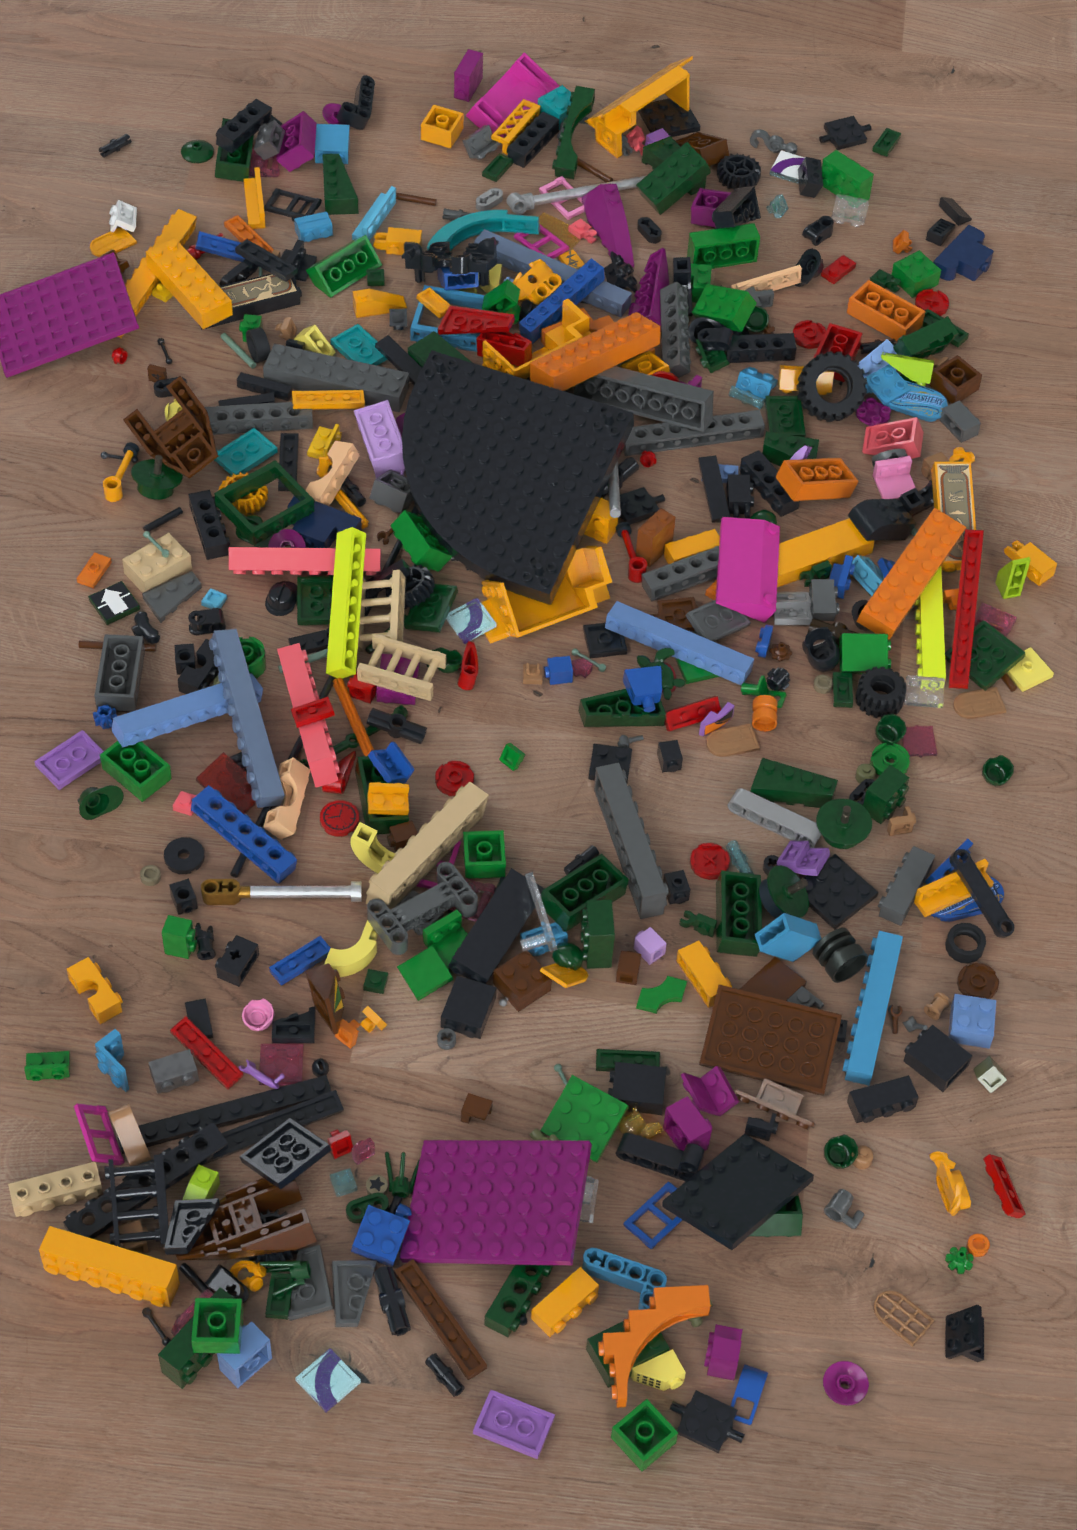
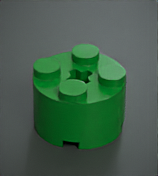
[239,637,266,678]

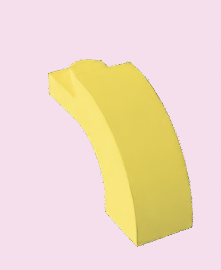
[350,822,395,873]
[324,920,378,977]

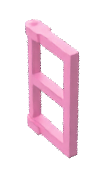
[539,176,585,220]

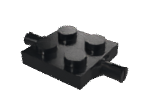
[819,116,872,150]
[619,487,665,525]
[669,1390,745,1453]

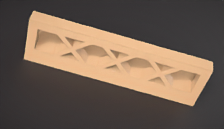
[731,265,802,291]

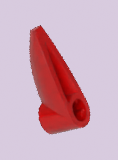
[457,641,478,690]
[322,751,356,794]

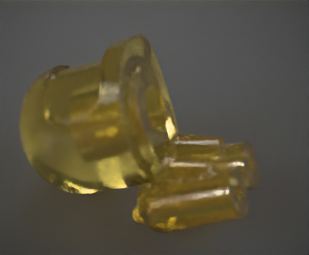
[618,1107,663,1139]

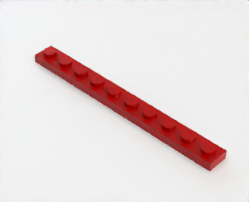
[949,529,984,689]

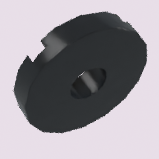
[164,837,204,874]

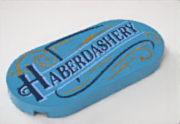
[882,380,948,422]

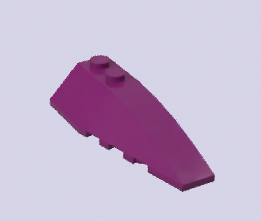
[582,184,634,268]
[628,248,669,332]

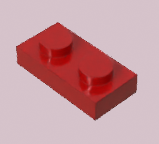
[821,255,856,284]
[291,697,335,728]

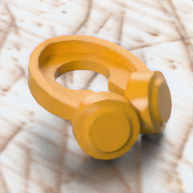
[949,447,975,463]
[230,1260,266,1292]

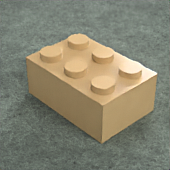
[122,533,192,593]

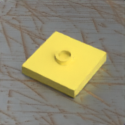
[1007,647,1054,692]

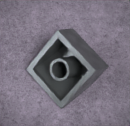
[369,470,413,513]

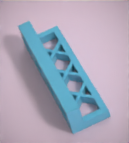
[352,186,396,241]
[852,555,914,608]

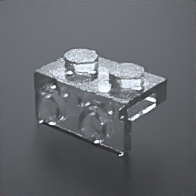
[904,675,945,708]

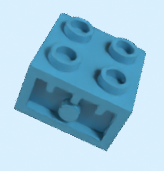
[865,364,911,405]
[95,1029,129,1092]

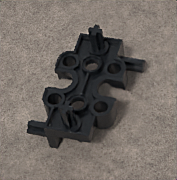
[401,237,499,286]

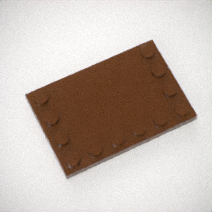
[699,985,842,1096]

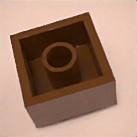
[930,355,982,404]
[493,949,552,1012]

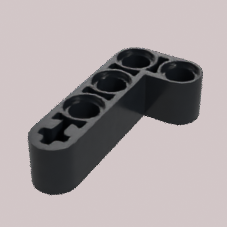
[336,75,375,130]
[616,1133,704,1182]

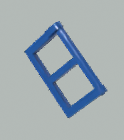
[623,1182,682,1249]

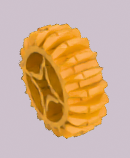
[219,472,268,516]

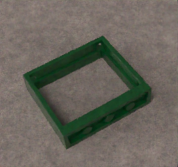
[214,460,315,545]

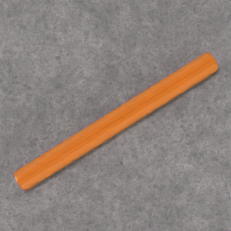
[333,678,374,756]

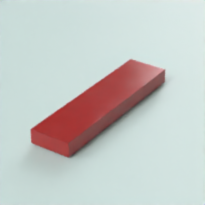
[170,1016,244,1090]

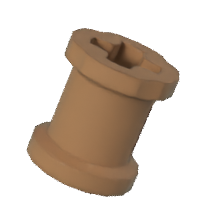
[924,992,951,1020]

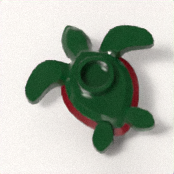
[637,648,685,700]

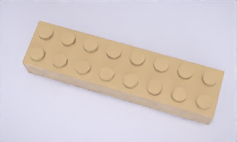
[366,782,489,912]

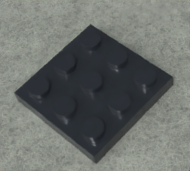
[638,98,701,137]
[803,854,878,930]
[240,1118,331,1190]

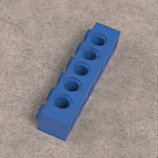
[519,258,605,344]
[191,785,297,884]

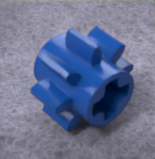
[93,705,117,730]

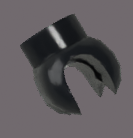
[131,611,160,644]

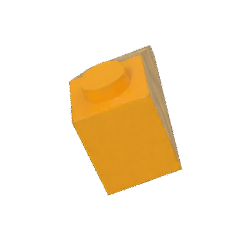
[352,289,407,318]

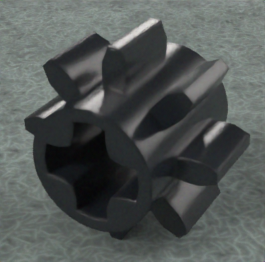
[766,667,790,691]

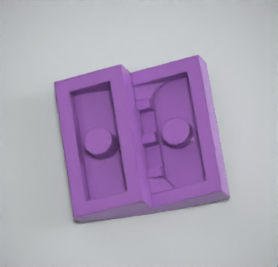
[777,841,830,876]

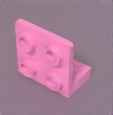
[873,456,916,499]

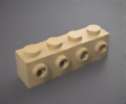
[8,1162,103,1217]

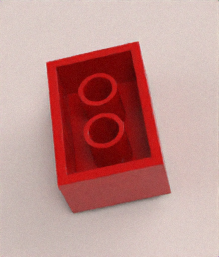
[813,323,863,382]

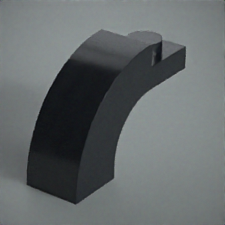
[673,257,693,316]

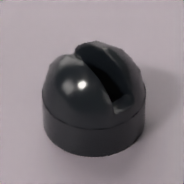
[312,1058,329,1077]

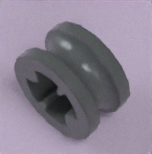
[437,1028,456,1050]

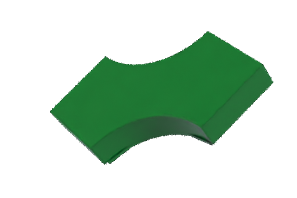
[636,976,687,1014]

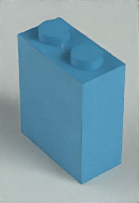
[315,124,350,164]
[755,913,822,962]

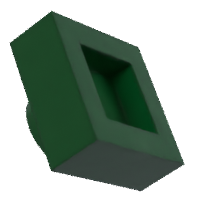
[367,269,385,286]
[363,969,388,994]

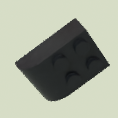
[848,499,916,541]

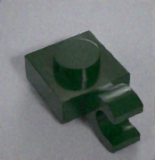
[870,269,901,293]
[799,560,832,587]
[679,910,717,938]

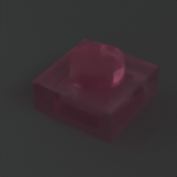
[352,1137,375,1165]

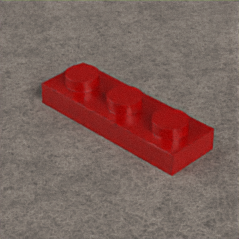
[665,696,721,731]
[983,1154,1026,1219]

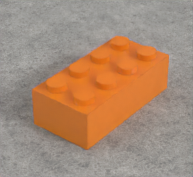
[847,280,925,342]
[776,458,859,501]

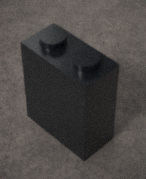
[441,976,497,1039]
[903,1024,972,1092]
[608,1062,667,1115]

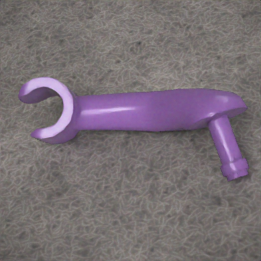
[239,1060,285,1089]

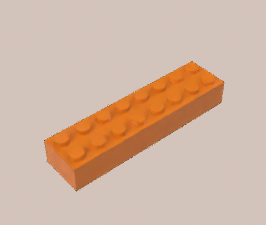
[530,312,660,391]
[857,508,966,639]

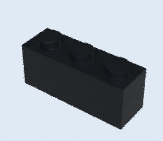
[847,1075,919,1123]

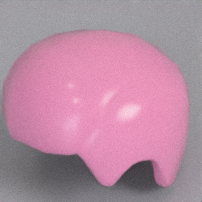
[242,998,275,1031]

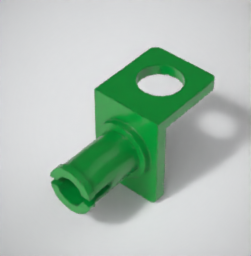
[741,675,787,708]

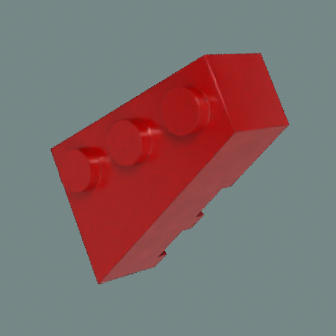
[476,332,532,367]

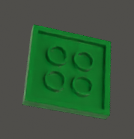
[540,1075,629,1163]

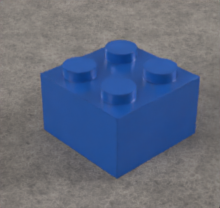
[351,1205,410,1268]

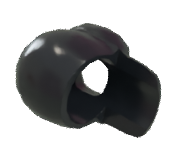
[802,627,840,672]

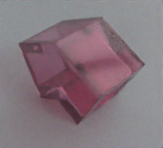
[572,658,593,678]

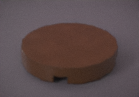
[957,963,999,999]

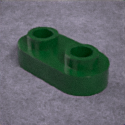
[346,1192,389,1223]

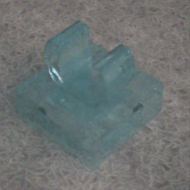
[766,194,789,218]
[329,1168,357,1197]

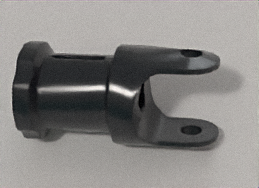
[195,923,216,960]

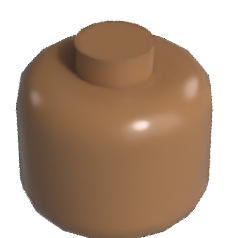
[852,1145,874,1169]

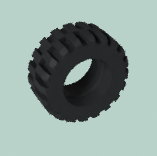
[796,351,867,422]

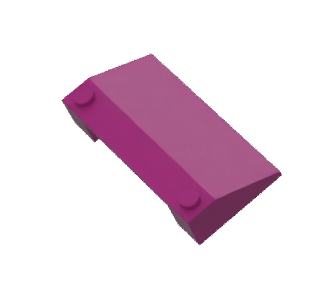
[466,52,559,138]
[716,517,780,623]

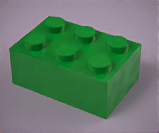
[822,150,874,208]
[692,284,757,332]
[390,510,452,572]
[100,741,172,802]

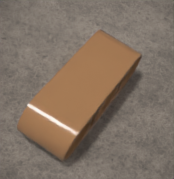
[108,1103,152,1166]

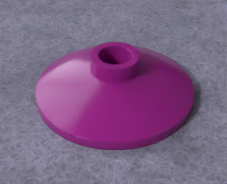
[322,103,345,125]
[268,529,306,548]
[823,1361,869,1406]

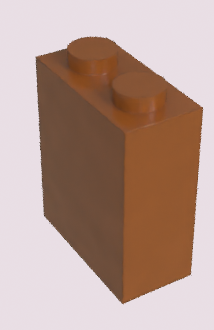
[636,508,676,567]

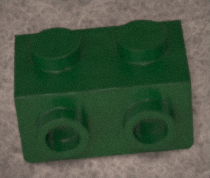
[695,339,729,373]

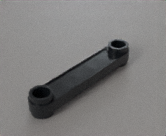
[949,849,1015,938]

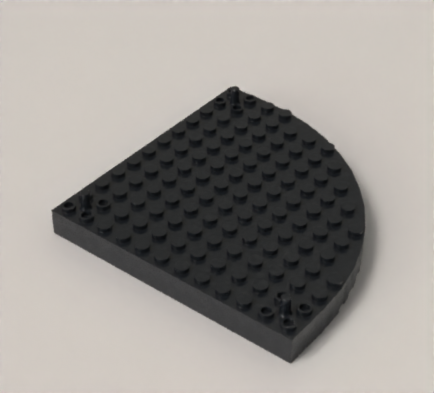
[402,350,634,605]

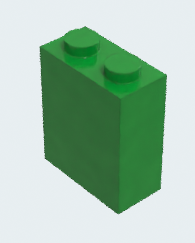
[839,633,891,674]

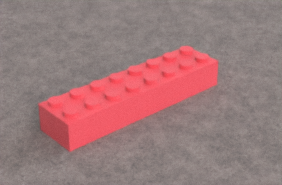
[229,547,381,576]
[277,643,340,788]

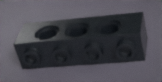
[216,99,272,153]
[507,112,559,168]
[725,333,797,363]
[740,450,800,517]
[188,489,231,560]

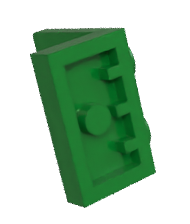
[423,910,468,970]

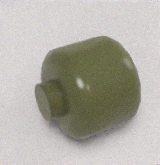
[855,764,876,783]

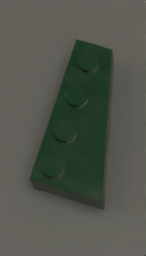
[642,136,707,195]
[323,154,359,215]
[578,689,666,727]
[750,758,838,808]

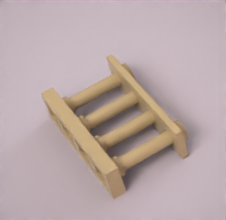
[358,570,406,651]
[357,634,446,701]

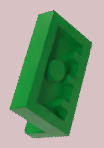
[24,1051,70,1081]

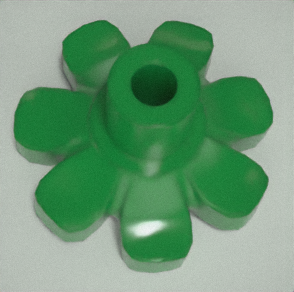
[945,1247,974,1274]

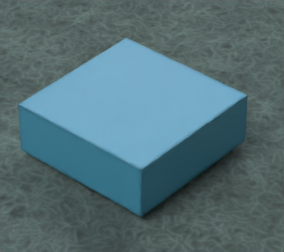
[201,588,227,609]

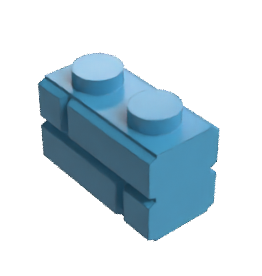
[294,211,333,242]

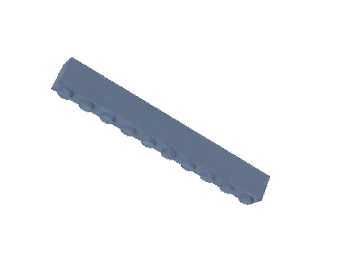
[474,229,632,317]
[209,629,285,808]

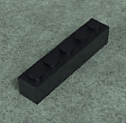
[237,372,293,401]
[218,393,275,406]
[365,559,410,599]

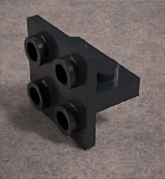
[281,239,317,282]
[604,251,637,293]
[945,1305,984,1362]

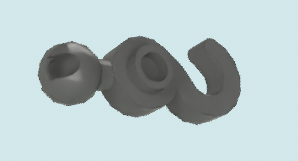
[750,129,797,154]

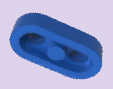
[755,624,773,658]

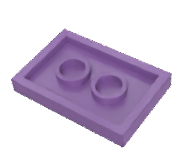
[34,730,104,790]
[473,1390,555,1459]

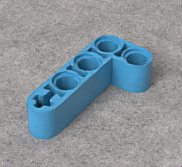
[582,1248,667,1310]

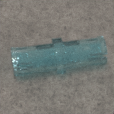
[728,386,765,410]
[726,840,754,874]

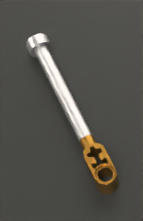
[201,879,362,905]

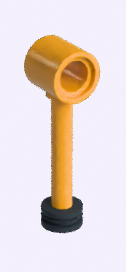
[103,442,140,502]

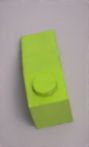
[881,352,934,386]
[995,557,1031,599]
[182,1165,220,1200]

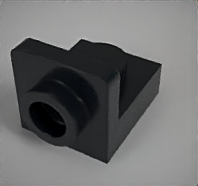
[744,1113,779,1141]

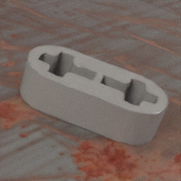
[476,188,503,211]

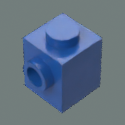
[544,656,573,685]

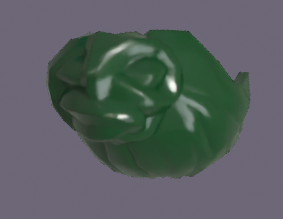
[426,647,463,674]

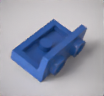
[830,555,855,599]
[368,742,414,784]

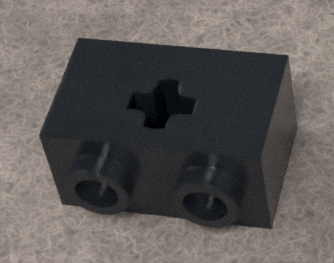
[798,157,823,198]
[215,935,259,987]

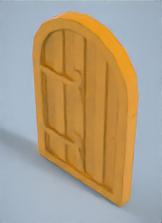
[90,227,137,257]
[540,963,589,988]

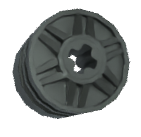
[812,928,868,983]

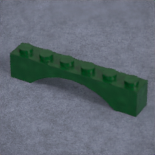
[552,86,595,180]

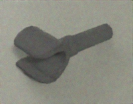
[617,735,644,748]
[902,1016,928,1032]

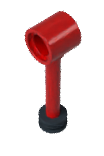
[616,522,647,583]

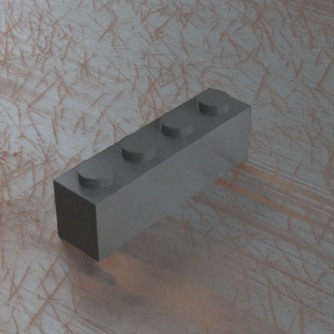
[878,846,935,926]

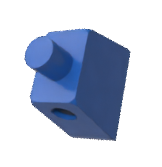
[623,666,662,712]

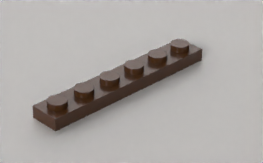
[394,1259,487,1380]

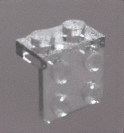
[831,194,869,227]

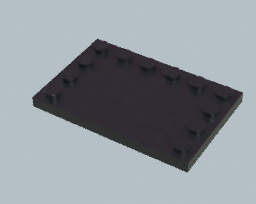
[662,1134,814,1250]

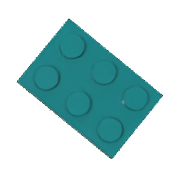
[330,324,388,366]
[214,428,278,475]

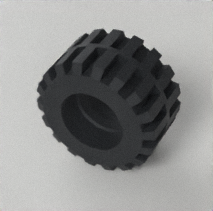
[856,667,907,718]

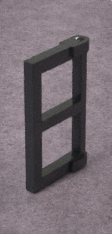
[264,188,322,218]

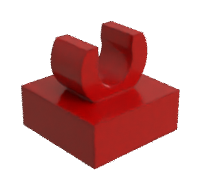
[327,1129,354,1159]

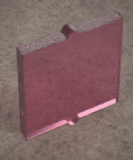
[902,725,937,758]

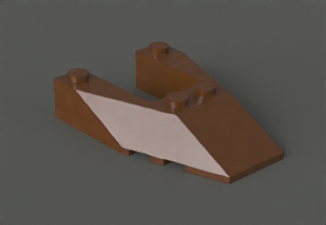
[123,376,219,479]
[176,1178,317,1260]

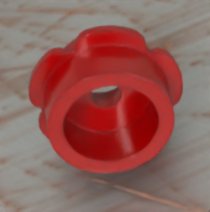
[112,347,128,364]
[640,450,657,468]

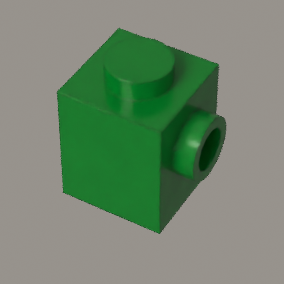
[239,314,263,342]

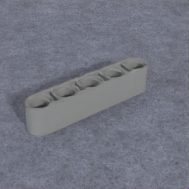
[727,788,821,848]

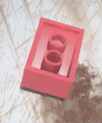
[862,417,924,459]

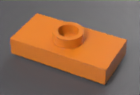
[76,552,112,589]

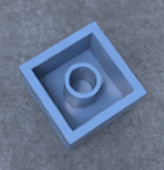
[948,994,996,1049]
[217,1321,272,1388]

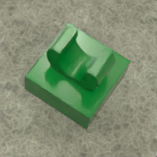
[499,743,526,771]

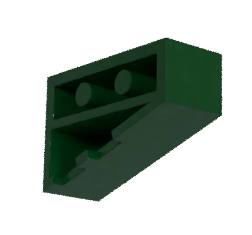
[893,316,958,358]
[762,431,819,467]

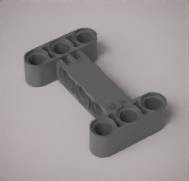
[367,862,478,955]

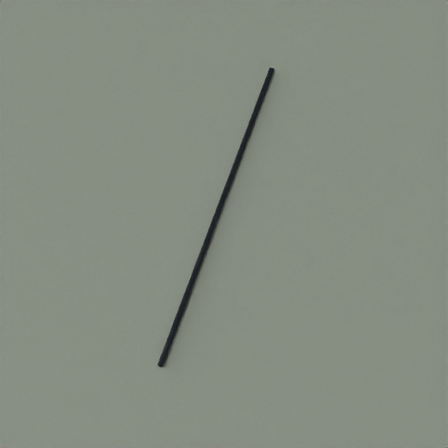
[230,506,419,878]

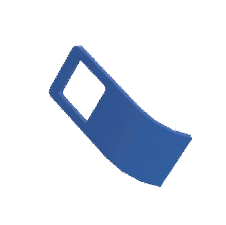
[731,1364,768,1425]

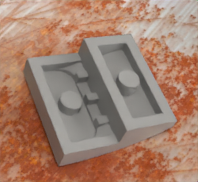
[773,592,812,625]

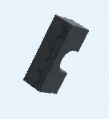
[898,480,934,516]
[177,639,219,694]

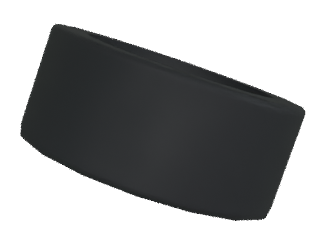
[246,327,271,363]
[945,923,986,963]

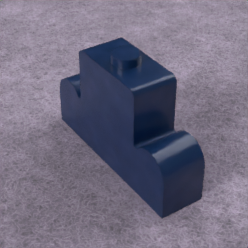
[933,225,994,281]
[287,496,362,548]

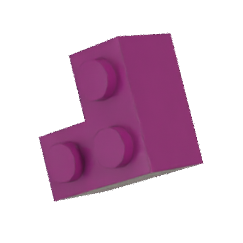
[704,1324,743,1381]

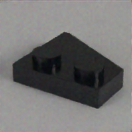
[272,1007,316,1044]

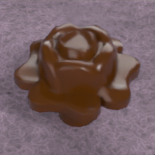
[769,642,792,661]

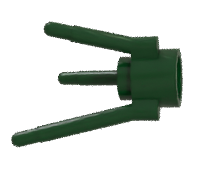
[385,1152,420,1198]
[260,1260,311,1296]

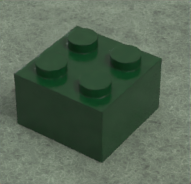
[863,765,910,824]

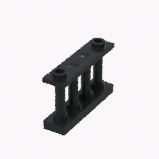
[104,1154,169,1248]

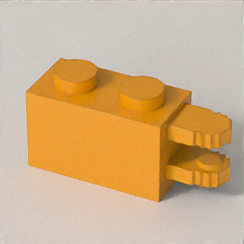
[373,227,422,255]
[1004,540,1057,586]

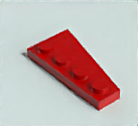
[437,306,515,335]

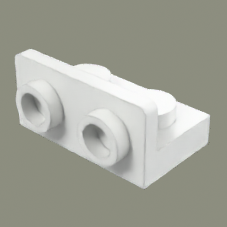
[109,200,137,233]

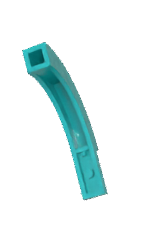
[427,210,540,251]

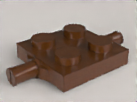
[650,597,698,632]

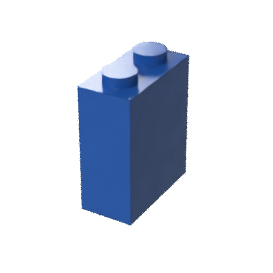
[437,267,479,290]

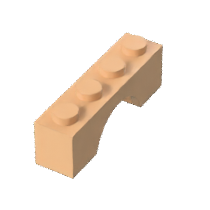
[305,441,360,506]
[263,757,310,840]

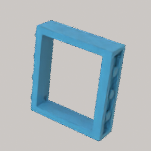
[410,285,484,352]

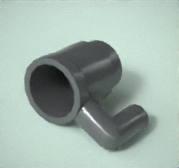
[824,1189,864,1229]

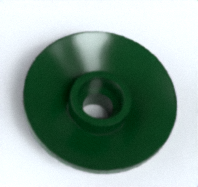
[181,140,214,163]

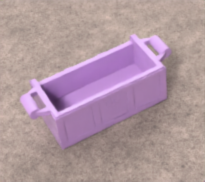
[354,400,405,478]

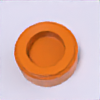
[967,1233,990,1257]

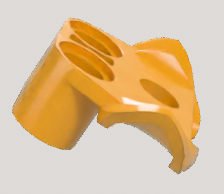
[512,259,562,305]
[929,1151,971,1216]

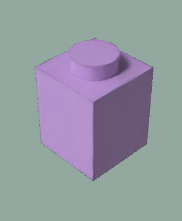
[633,927,667,965]

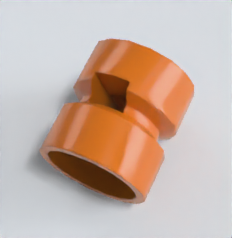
[752,695,778,732]

